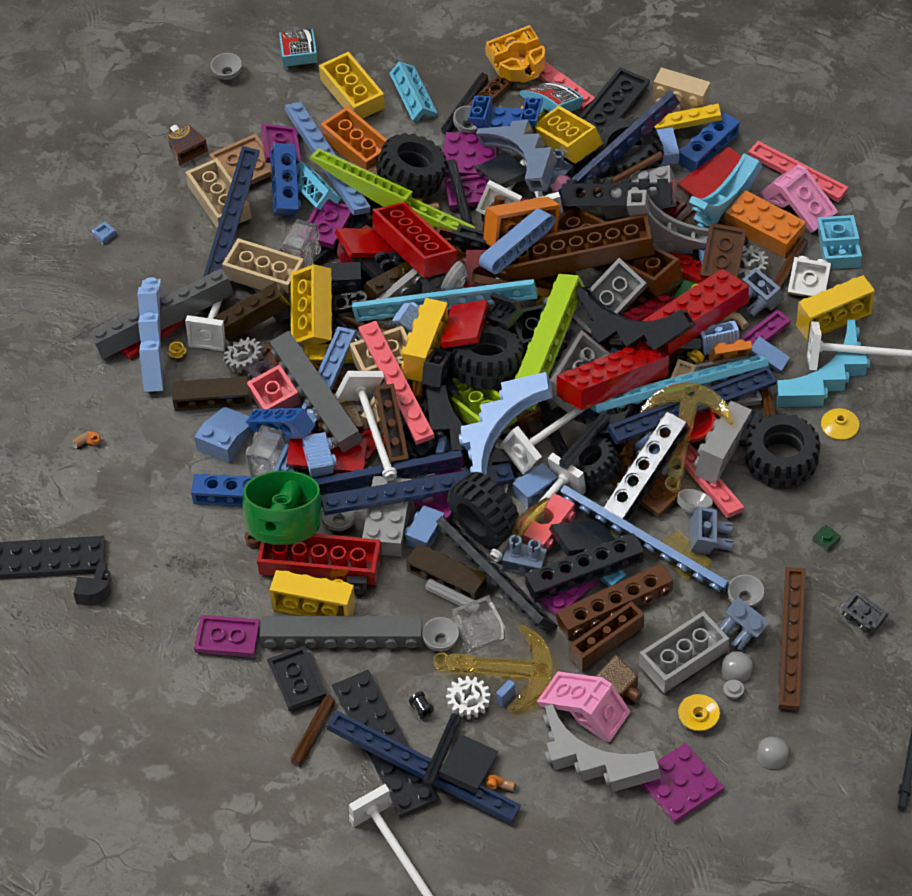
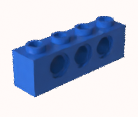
[679,112,740,172]
[270,143,301,217]
[246,408,315,438]
[191,474,270,508]

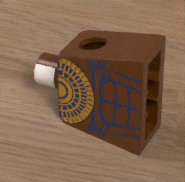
[167,125,208,165]

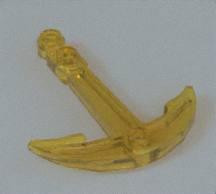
[640,382,733,493]
[433,624,552,712]

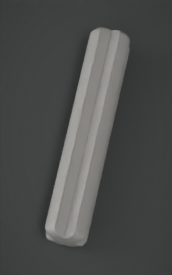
[426,579,480,613]

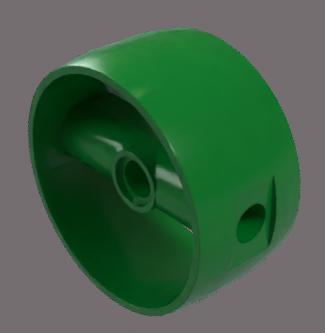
[242,470,322,545]

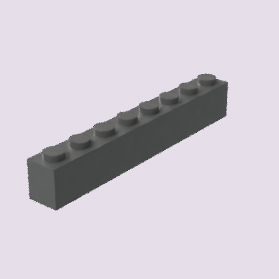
[89,269,234,359]
[270,331,363,453]
[260,616,423,648]

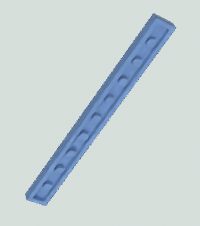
[284,102,370,216]
[274,326,356,472]
[561,485,729,592]

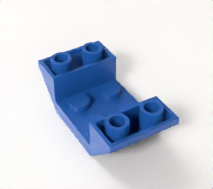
[467,96,543,128]

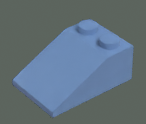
[194,406,252,463]

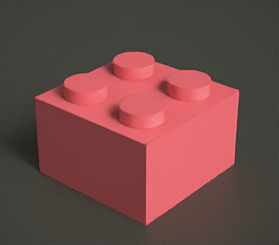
[247,364,301,409]

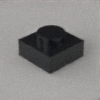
[347,576,368,595]

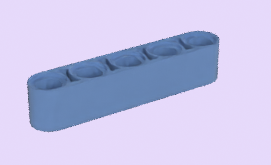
[479,209,555,274]

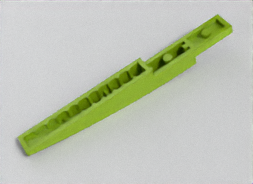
[310,148,475,231]

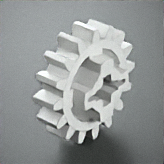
[446,676,491,719]

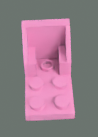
[758,164,838,233]
[537,671,631,742]

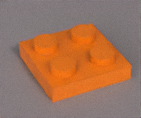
[708,340,752,362]

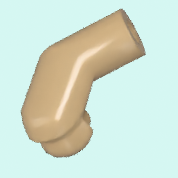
[723,312,749,330]

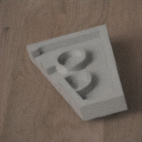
[376,268,422,300]

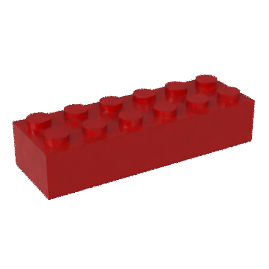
[373,202,457,278]
[642,269,749,355]
[556,342,669,410]
[257,534,382,586]

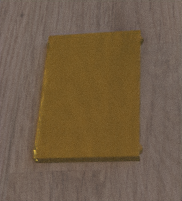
[508,497,549,542]
[654,529,712,582]

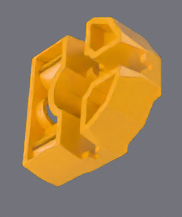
[485,25,546,83]

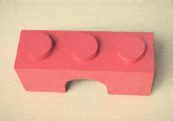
[523,493,576,550]

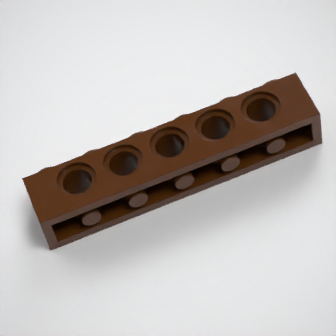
[556,563,673,640]

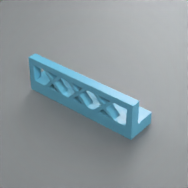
[389,61,438,122]
[296,161,341,210]

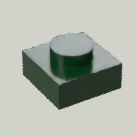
[812,525,841,552]

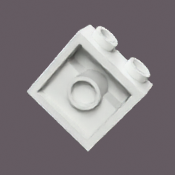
[788,256,831,298]

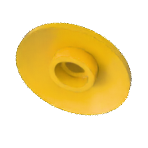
[821,408,859,440]
[678,694,720,731]

